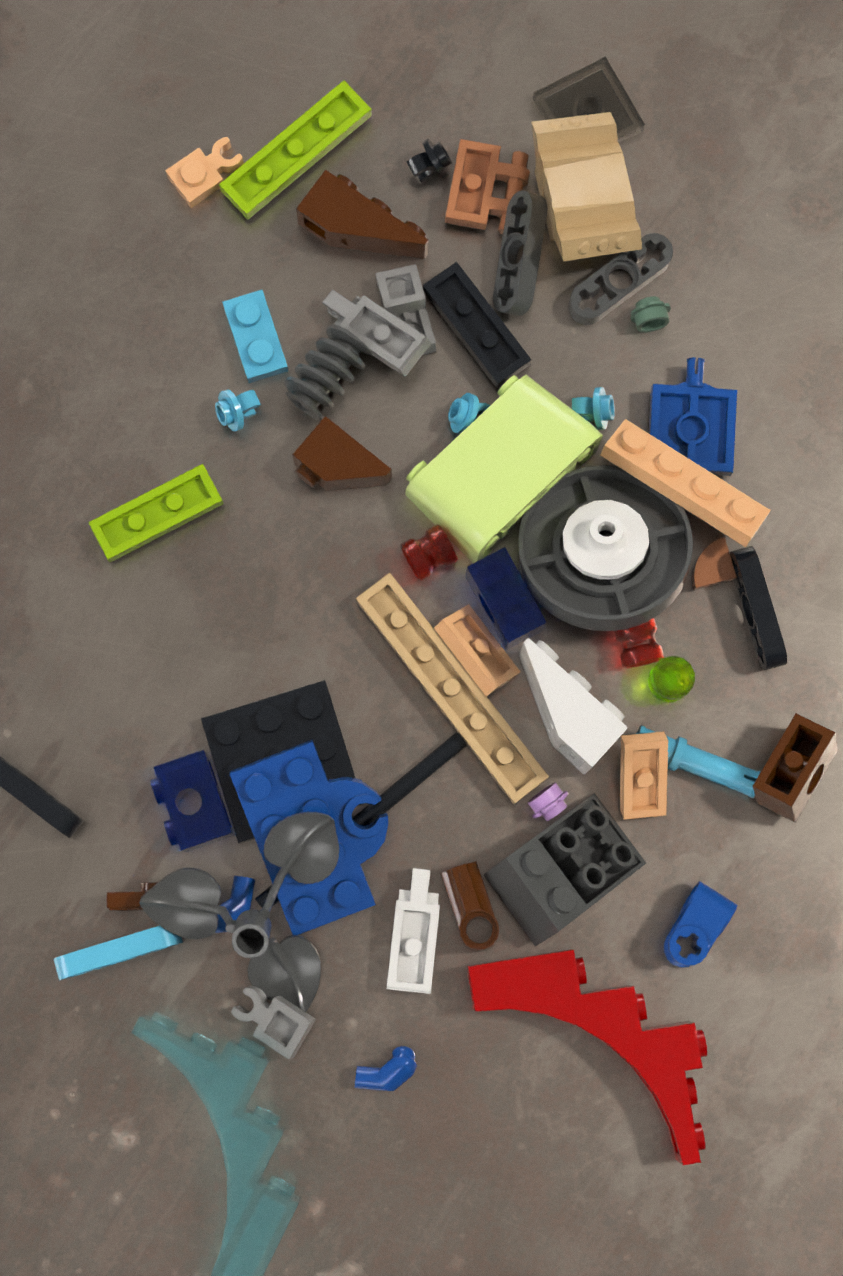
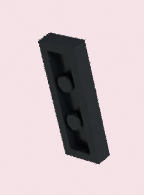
[423,262,532,388]

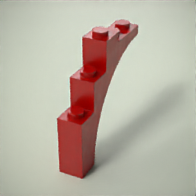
[467,950,707,1165]

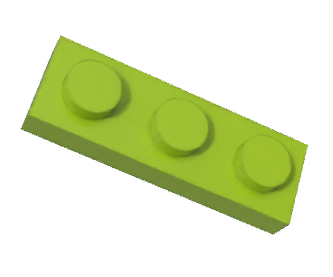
[88,464,224,563]

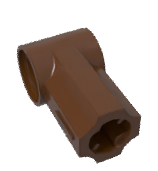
[440,861,499,952]

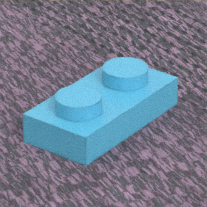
[222,290,288,383]

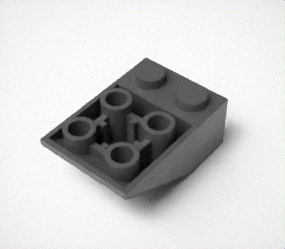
[484,793,646,947]

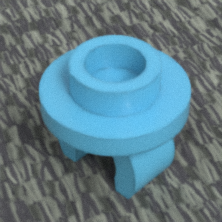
[572,387,615,430]
[215,389,261,432]
[448,393,491,435]

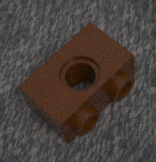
[752,713,838,823]

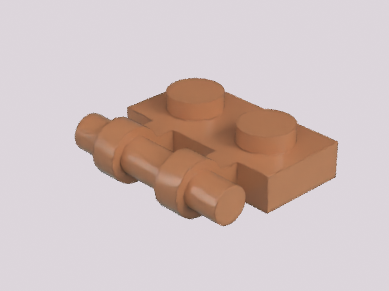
[445,139,530,234]

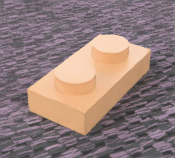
[434,604,521,697]
[620,731,668,820]

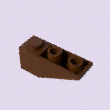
[296,170,429,259]

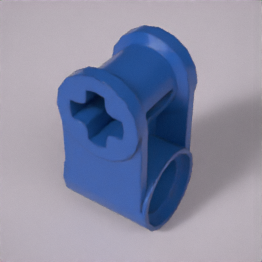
[663,881,738,968]

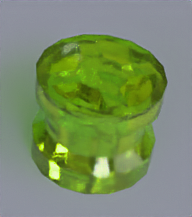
[648,656,695,703]

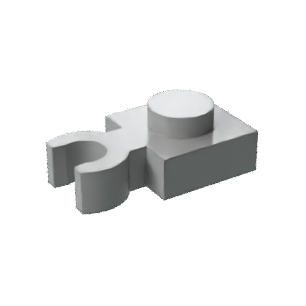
[231,986,316,1059]

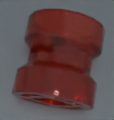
[400,524,458,582]
[614,618,665,669]

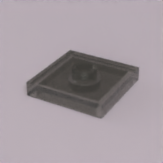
[533,56,645,143]

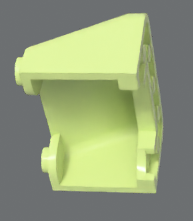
[405,375,603,566]

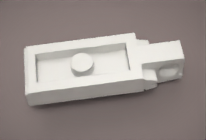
[386,868,440,994]

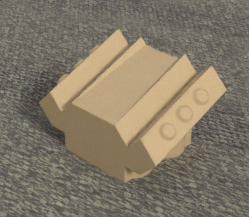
[531,112,642,261]

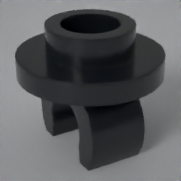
[407,139,452,182]

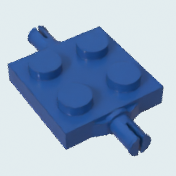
[648,357,737,476]

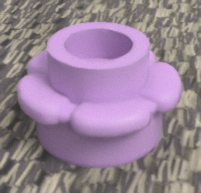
[527,782,568,821]

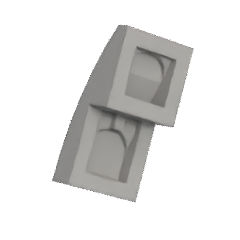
[375,264,436,355]

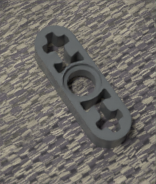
[493,190,548,316]
[569,233,673,325]

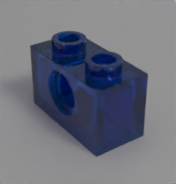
[465,547,547,651]
[150,750,235,853]

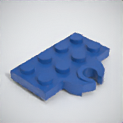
[229,740,388,935]

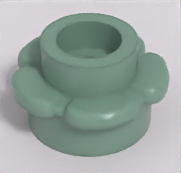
[630,296,671,332]

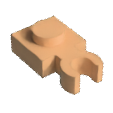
[165,137,244,208]

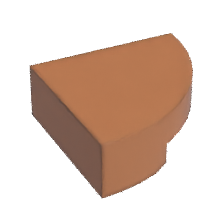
[692,537,737,591]

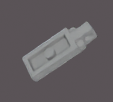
[322,289,431,377]

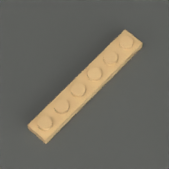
[356,573,549,804]

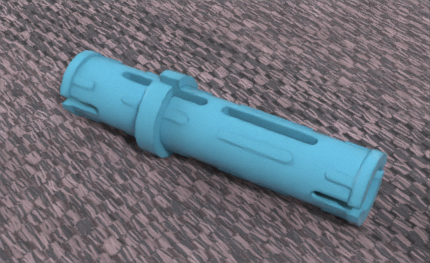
[636,725,761,798]

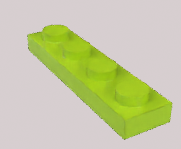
[219,80,372,220]

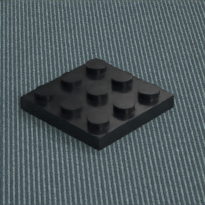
[201,680,364,844]

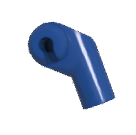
[215,875,255,933]

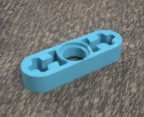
[53,926,183,980]

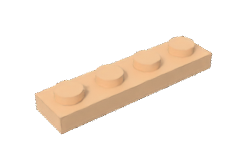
[600,419,771,547]

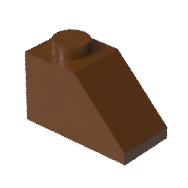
[292,416,392,491]

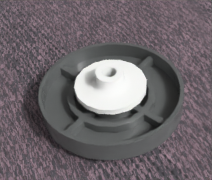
[518,465,693,631]

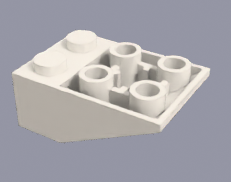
[518,638,628,775]

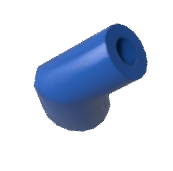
[355,1046,417,1091]

